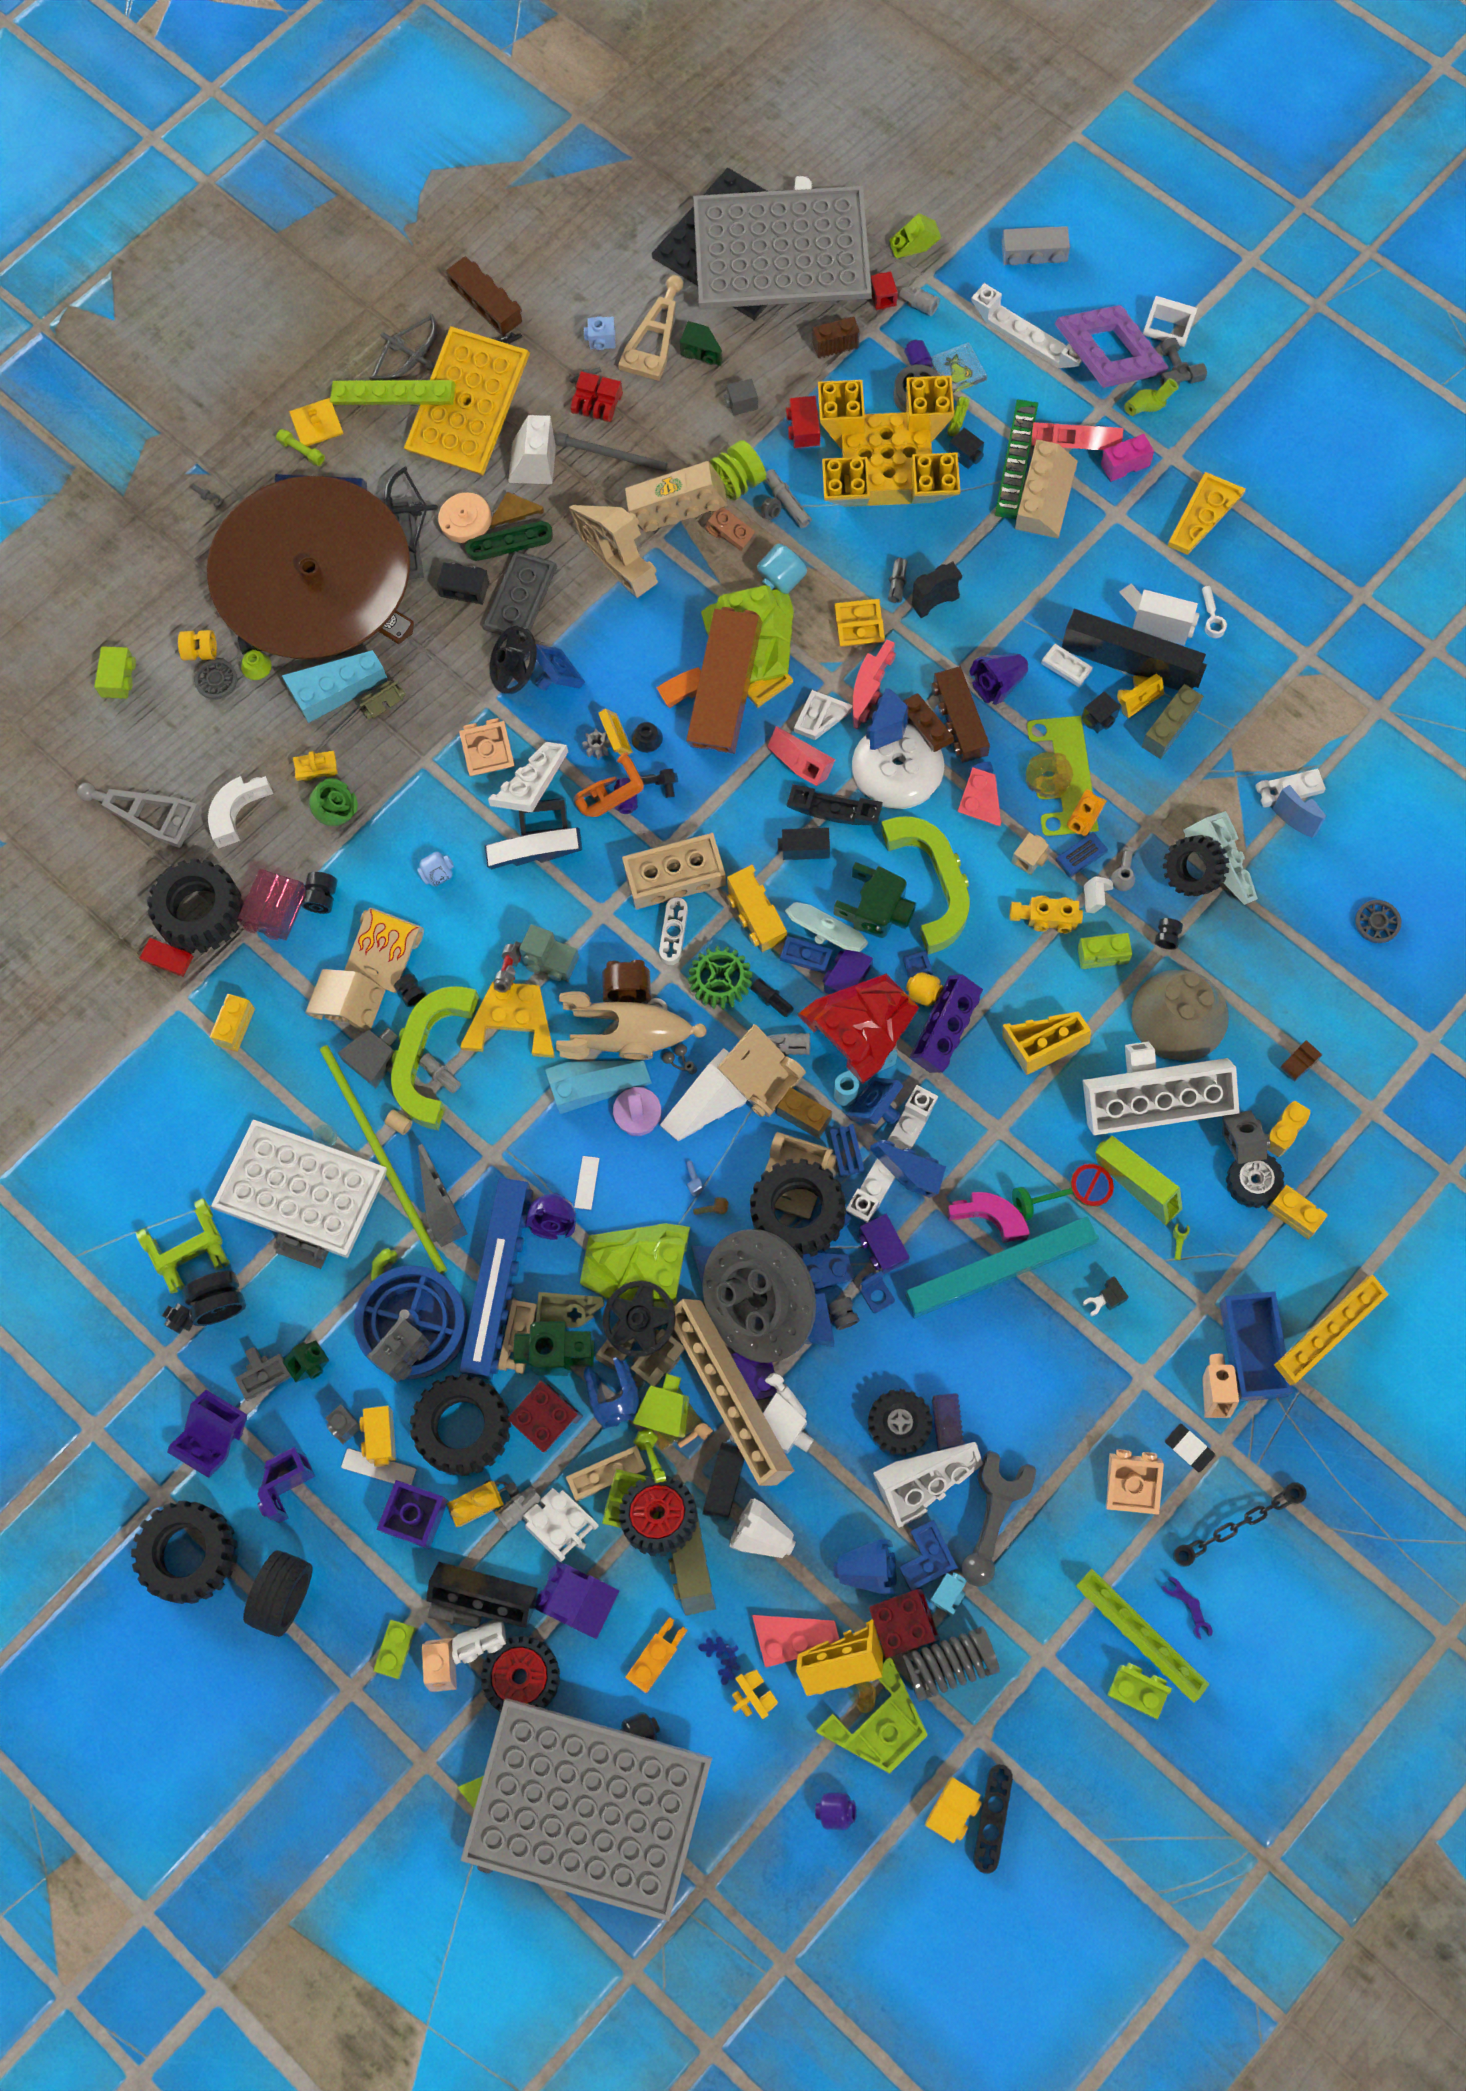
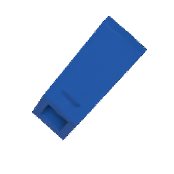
[869,1140,946,1198]

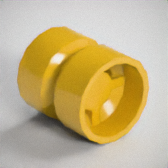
[178,630,217,661]

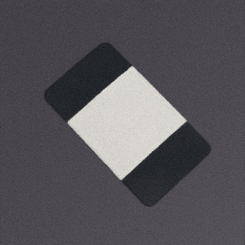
[1165,1424,1215,1472]

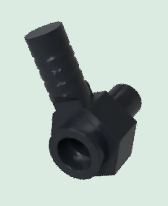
[640,769,678,798]

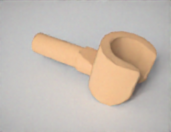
[677,1423,713,1448]

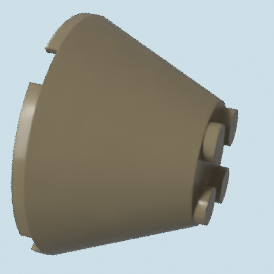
[1131,970,1229,1062]

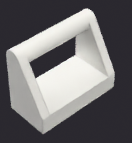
[1143,296,1198,347]

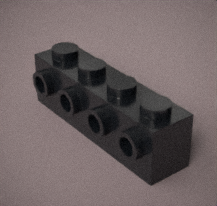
[426,1562,538,1628]

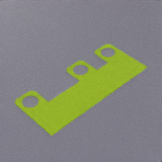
[1027,716,1099,836]

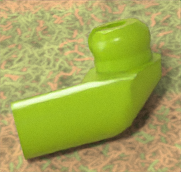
[371,1248,398,1282]

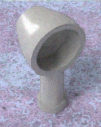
[1111,847,1135,891]

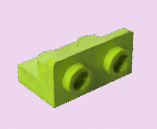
[1107,1663,1172,1720]

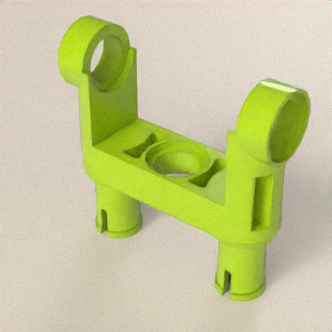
[136,1198,230,1294]

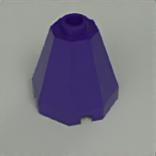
[969,653,1028,705]

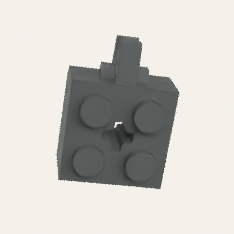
[367,1316,431,1383]

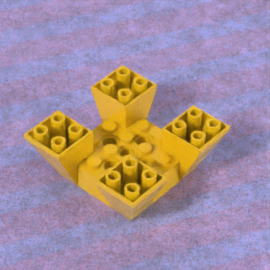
[818,376,960,507]

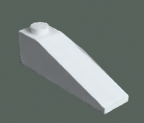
[660,1048,748,1141]
[873,1442,983,1528]

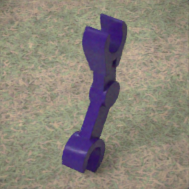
[1161,1577,1213,1639]

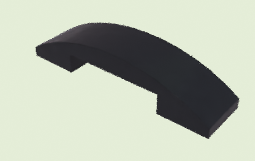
[787,785,883,825]

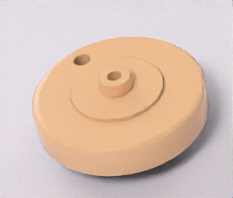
[438,492,492,543]

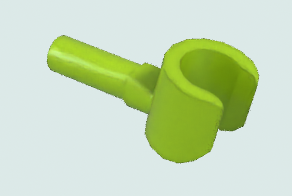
[1173,1224,1190,1260]

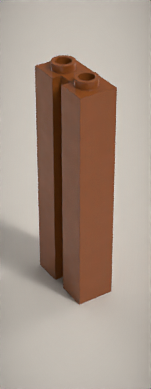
[686,607,763,754]

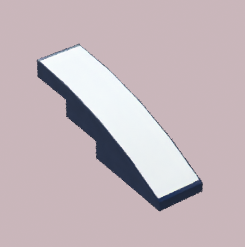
[485,827,582,870]

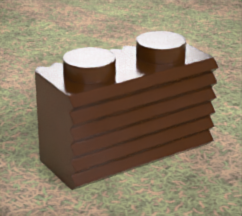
[812,316,860,359]

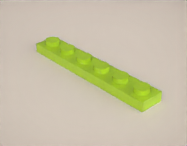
[330,380,456,405]
[1076,1569,1209,1703]

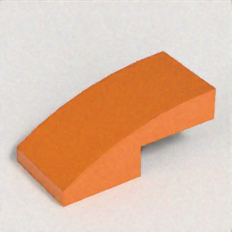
[656,667,701,708]

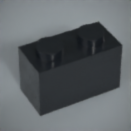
[436,562,490,605]

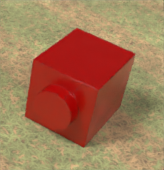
[870,271,898,310]

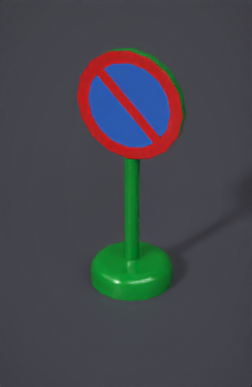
[1012,1164,1114,1221]

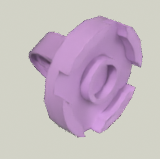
[613,1087,662,1136]

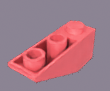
[767,727,836,786]

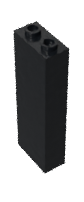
[1062,609,1207,691]

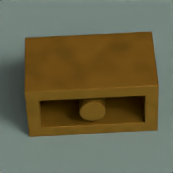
[777,1087,832,1139]

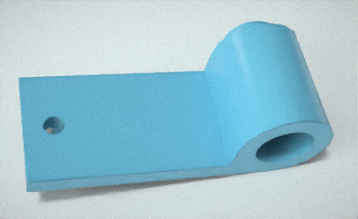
[833,1049,898,1106]

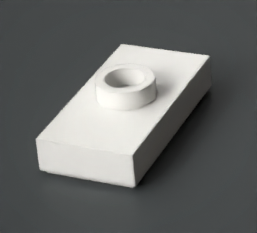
[1041,644,1093,687]

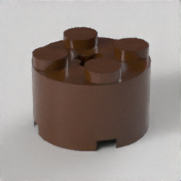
[602,960,651,1004]

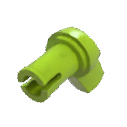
[1124,378,1179,416]

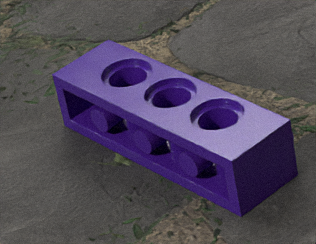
[909,974,983,1073]

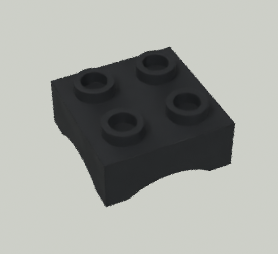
[912,561,962,618]

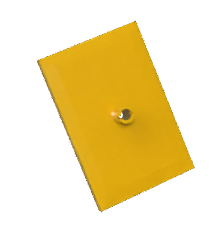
[404,326,530,476]

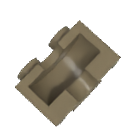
[631,1329,686,1386]

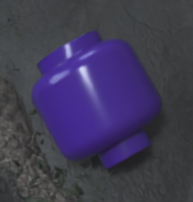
[815,1793,856,1830]

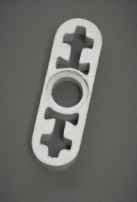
[659,897,688,965]

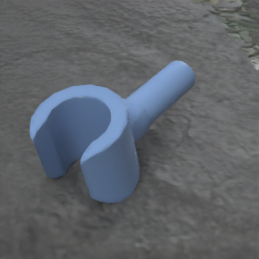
[686,1161,703,1196]

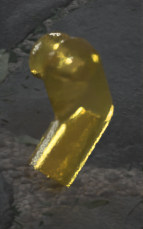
[854,1681,876,1713]

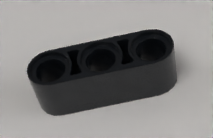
[703,1442,745,1521]

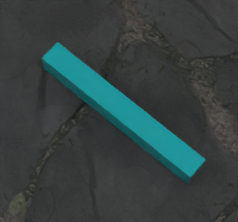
[905,1216,1099,1319]

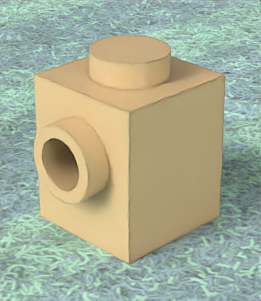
[1011,832,1049,875]

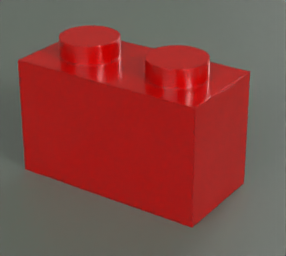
[786,396,820,448]

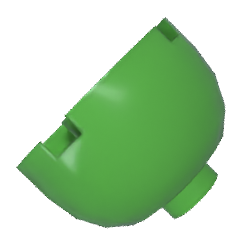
[309,778,358,826]

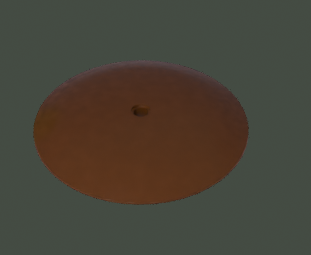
[207,476,410,659]

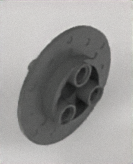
[703,1229,816,1363]

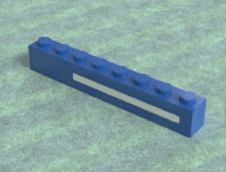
[459,1177,533,1380]

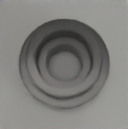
[761,498,781,520]

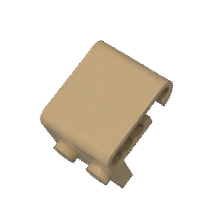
[305,969,386,1032]

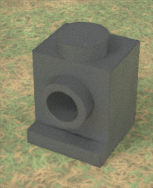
[325,1404,360,1444]

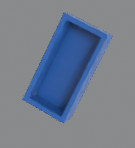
[1219,1291,1293,1402]

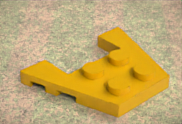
[461,982,555,1058]

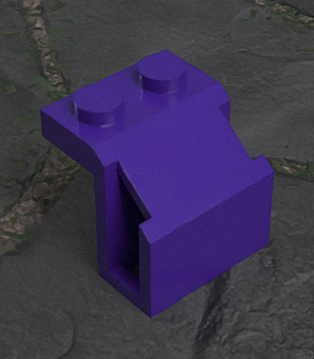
[167,1390,247,1478]
[257,1447,315,1523]
[534,1561,620,1639]

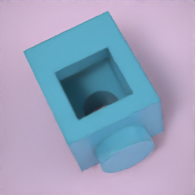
[929,1572,967,1616]

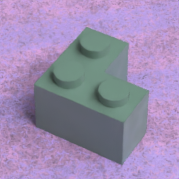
[519,924,579,982]

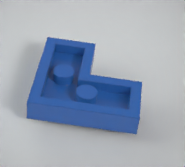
[899,1520,958,1591]

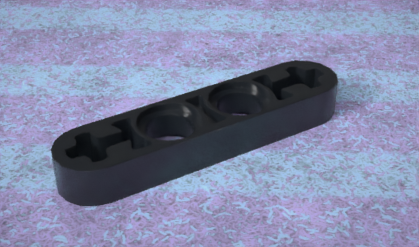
[973,1764,1013,1874]

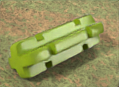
[947,396,970,437]

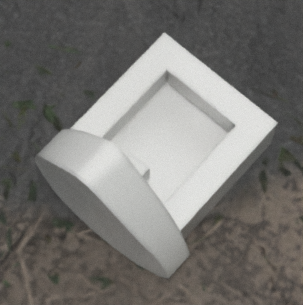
[1084,877,1113,913]

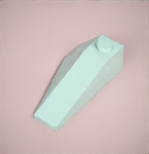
[1183,811,1258,905]

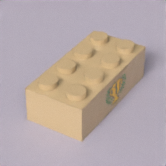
[625,461,728,532]

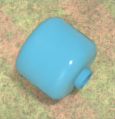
[757,544,807,594]

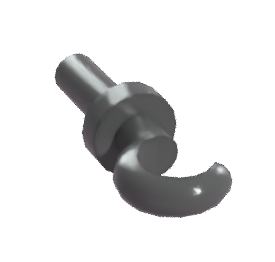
[569,367,601,383]
[191,484,222,507]

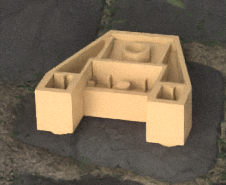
[569,505,658,598]

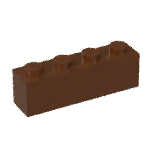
[446,256,522,336]
[931,666,990,763]

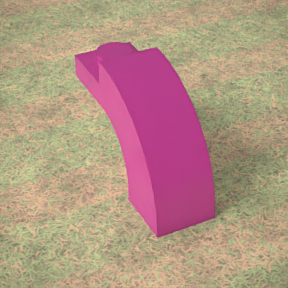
[947,1192,1030,1243]

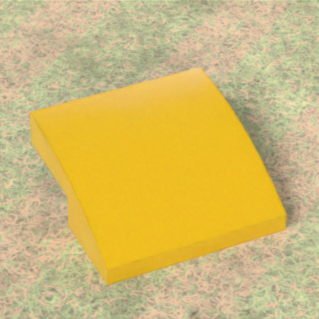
[834,599,885,647]

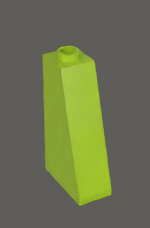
[1095,1136,1183,1226]

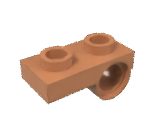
[705,507,755,551]

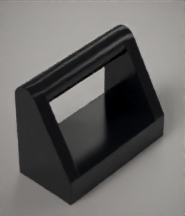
[519,798,568,836]

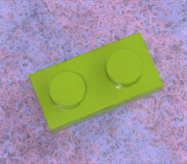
[373,1619,416,1679]

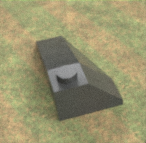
[418,1144,468,1247]

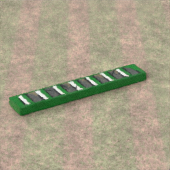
[995,399,1038,520]

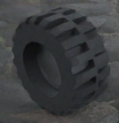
[147,859,244,953]
[750,1158,846,1259]
[410,1374,511,1476]
[131,1501,238,1604]

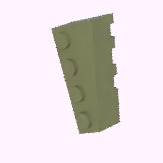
[660,1494,716,1616]

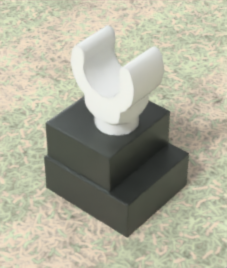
[1083,1276,1129,1316]

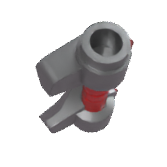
[494,941,522,993]

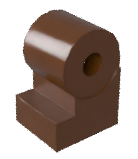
[1280,1040,1322,1082]

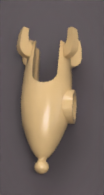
[556,991,707,1060]

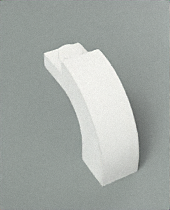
[208,776,273,849]

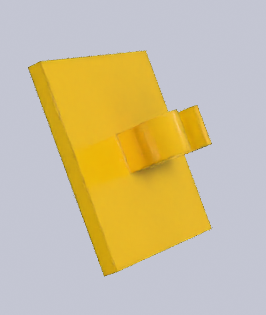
[289,398,343,446]

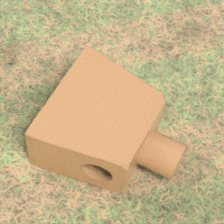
[1203,1354,1239,1418]
[422,1638,457,1692]

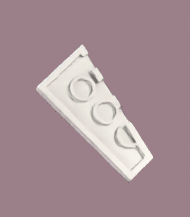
[488,742,568,812]

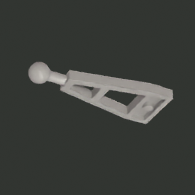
[77,783,200,848]

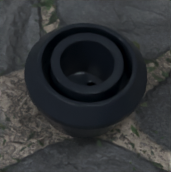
[631,722,663,753]

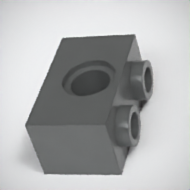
[1222,1110,1270,1164]

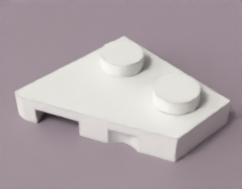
[794,690,853,740]

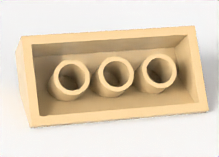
[1015,439,1078,539]

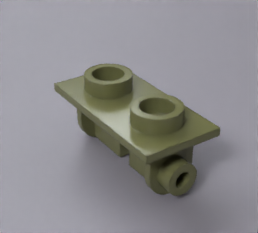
[359,680,406,720]

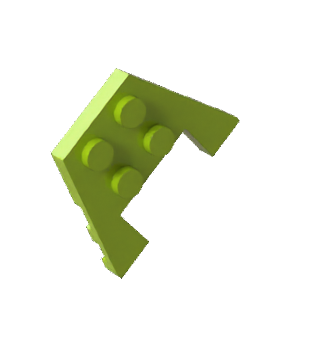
[816,1657,928,1774]

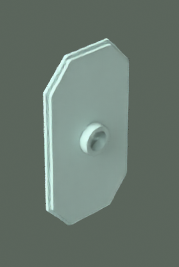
[785,902,868,952]

